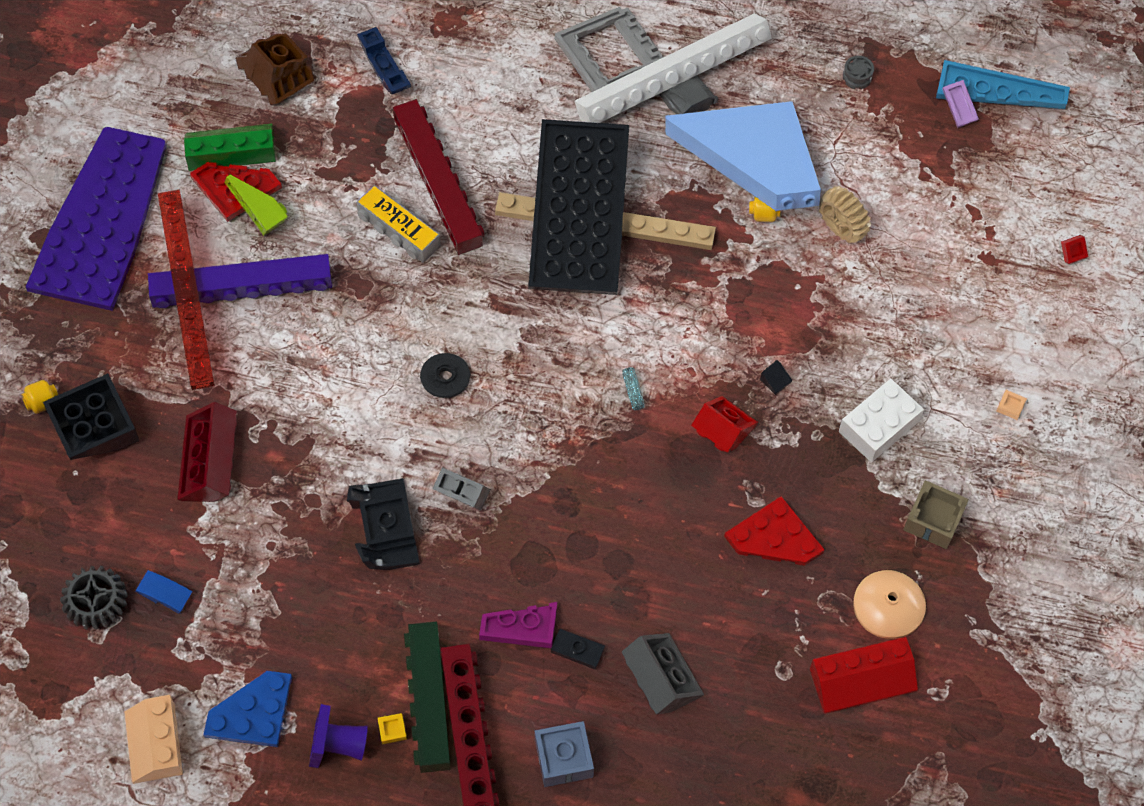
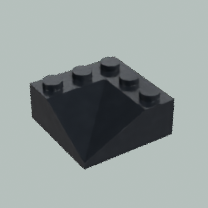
[43,373,140,460]

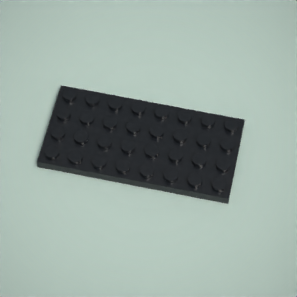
[528,119,629,295]

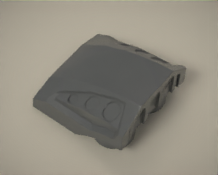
[659,75,718,114]

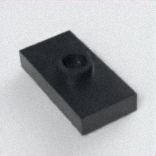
[551,629,605,670]

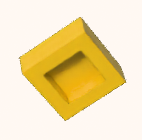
[378,713,407,744]

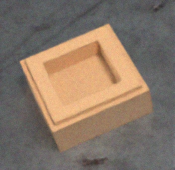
[996,390,1027,420]

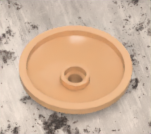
[853,570,926,639]

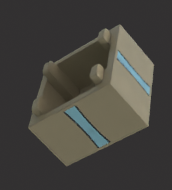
[903,480,969,549]

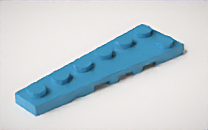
[936,60,1070,109]

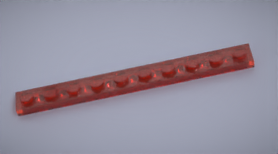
[158,189,215,390]

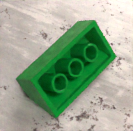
[184,124,276,171]

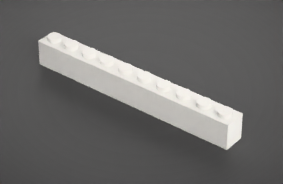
[575,13,772,123]

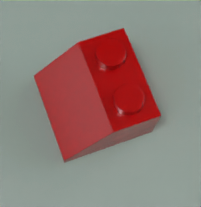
[691,396,758,453]

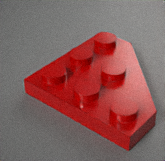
[190,162,282,222]
[724,496,824,566]

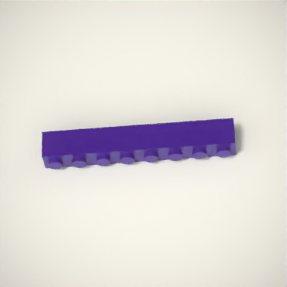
[148,254,332,308]

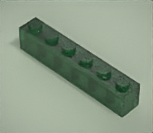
[404,621,450,773]

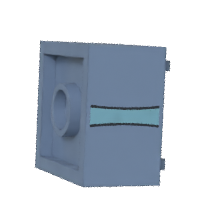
[535,721,594,787]

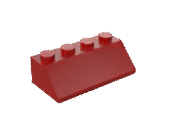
[810,637,918,714]

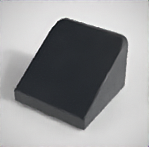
[760,360,792,395]

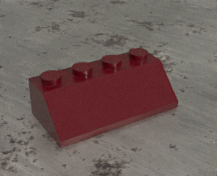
[177,402,237,502]

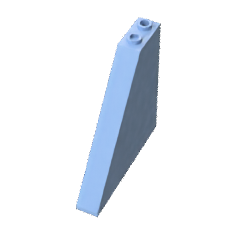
[665,101,821,211]

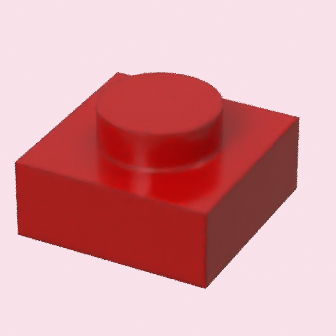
[1061,235,1088,264]

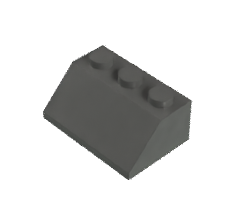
[622,633,704,715]

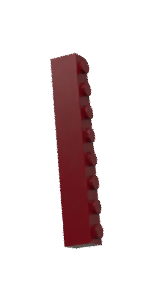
[393,99,485,255]

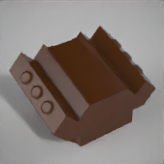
[235,33,314,105]

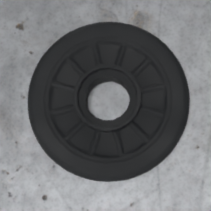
[420,353,470,398]

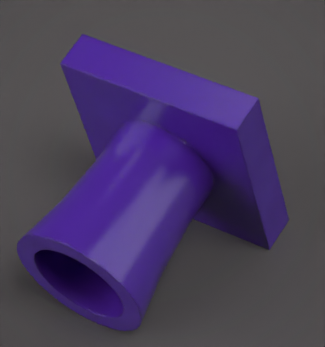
[309,704,367,768]

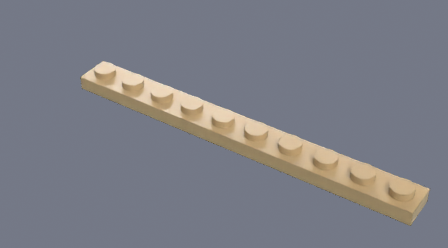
[495,192,716,250]

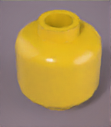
[749,197,780,222]
[21,380,58,414]

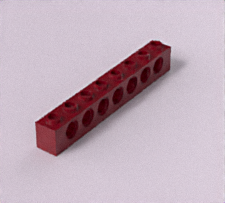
[441,644,499,806]

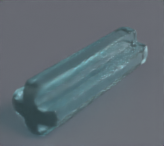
[622,367,645,410]

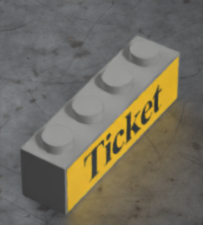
[356,185,441,263]

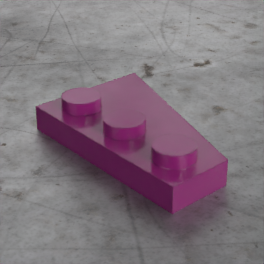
[479,602,557,648]

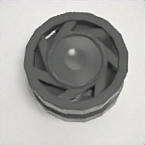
[843,56,874,89]

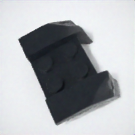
[347,478,420,570]

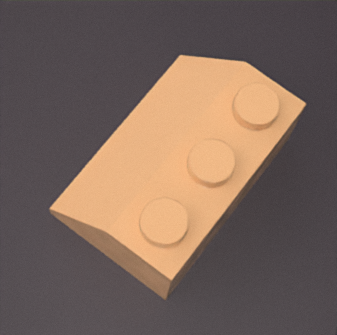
[124,695,183,784]

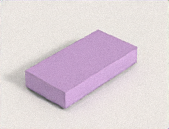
[942,80,979,128]

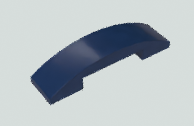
[357,27,411,95]

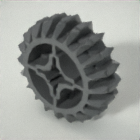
[60,565,127,630]

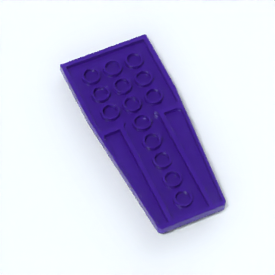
[26,127,166,311]

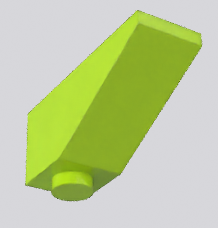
[224,175,288,236]

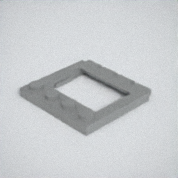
[554,7,663,92]

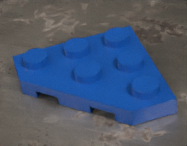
[203,671,292,747]

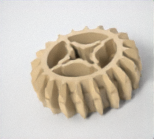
[819,186,871,243]

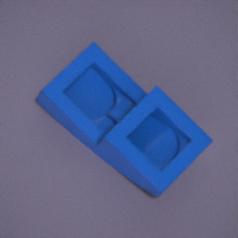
[135,570,192,614]

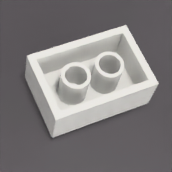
[839,378,924,463]

